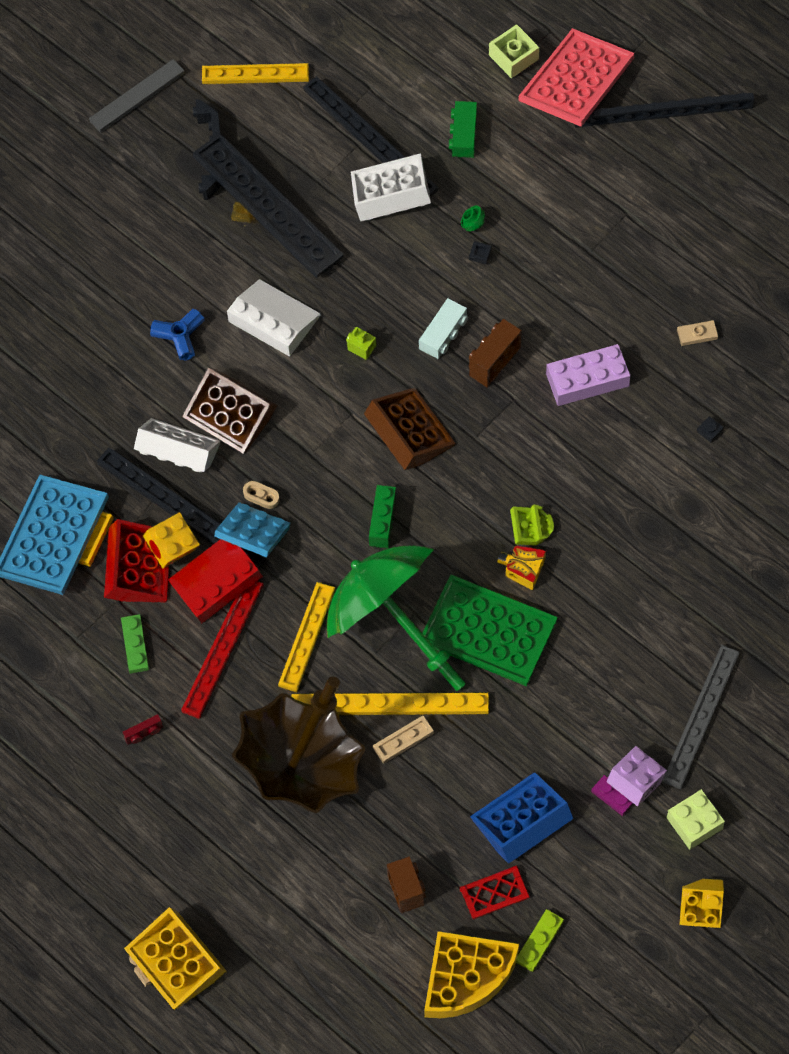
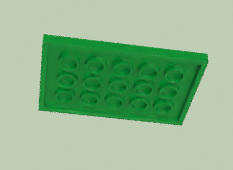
[422,575,558,686]

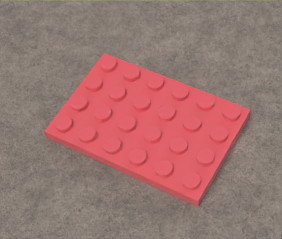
[519,28,634,127]

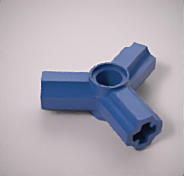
[150,309,205,361]

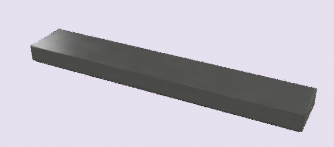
[89,59,185,133]

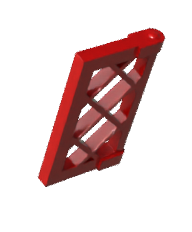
[460,866,529,920]

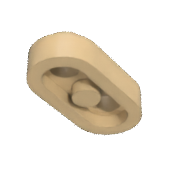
[243,481,279,509]

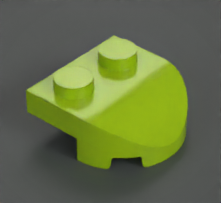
[510,505,554,546]

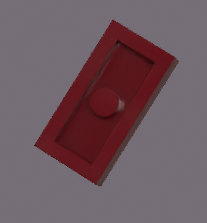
[123,714,163,745]

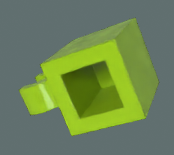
[346,327,376,360]

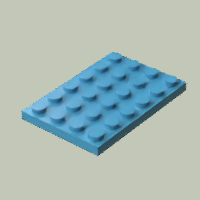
[0,475,109,595]

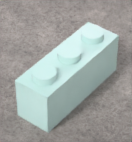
[419,298,468,359]

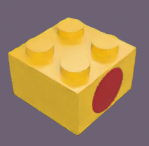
[143,512,200,568]

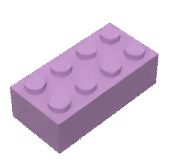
[546,344,630,406]

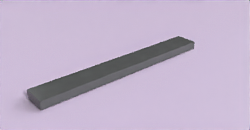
[662,644,740,790]

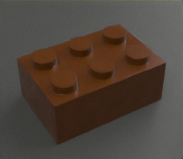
[469,319,521,388]

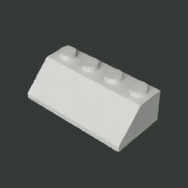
[134,418,221,472]

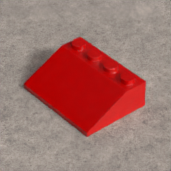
[104,519,169,602]
[168,539,263,624]

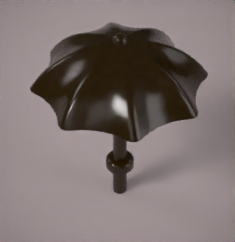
[232,676,365,813]

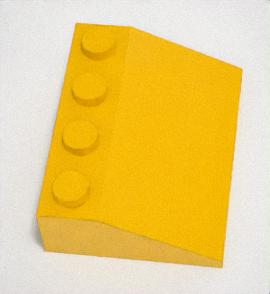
[124,907,226,1010]

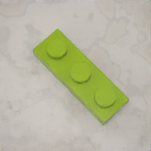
[516,909,564,972]

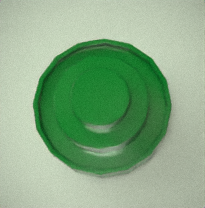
[461,205,485,232]

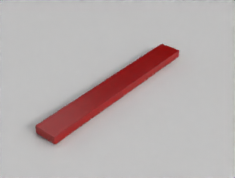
[181,581,263,719]

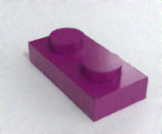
[591,775,634,816]

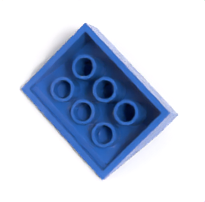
[470,772,573,864]

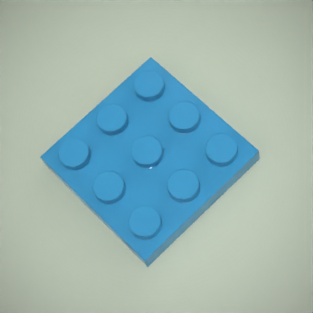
[214,503,291,557]

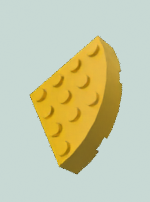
[424,932,519,1018]

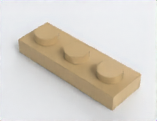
[373,716,434,764]

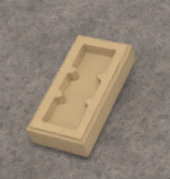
[677,320,718,346]

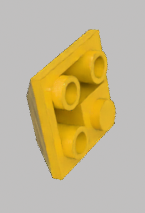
[679,879,724,928]

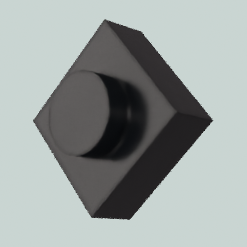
[469,241,492,264]
[697,416,724,443]

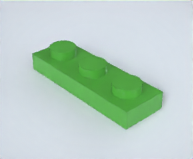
[121,614,149,673]

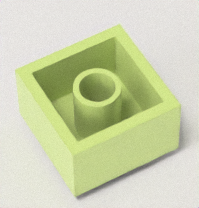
[489,24,539,78]
[667,789,725,850]

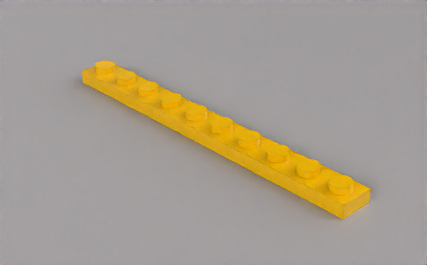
[291,693,488,715]

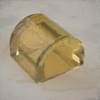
[231,202,253,223]

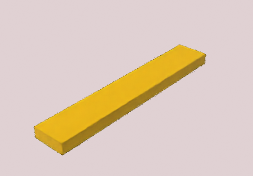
[202,63,309,84]
[278,582,335,692]

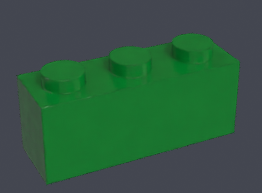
[449,101,477,158]
[369,485,396,548]

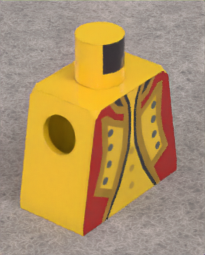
[497,546,546,590]

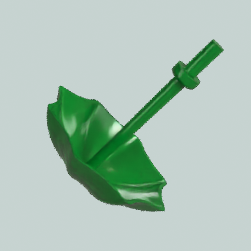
[327,545,465,691]

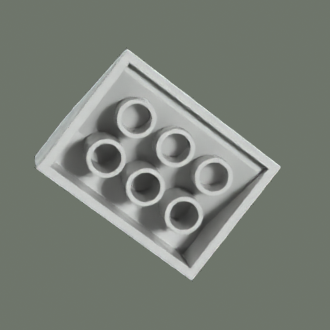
[351,153,431,222]
[227,279,321,357]

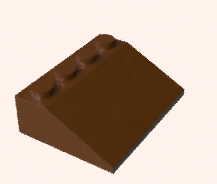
[182,368,277,454]
[364,388,456,470]

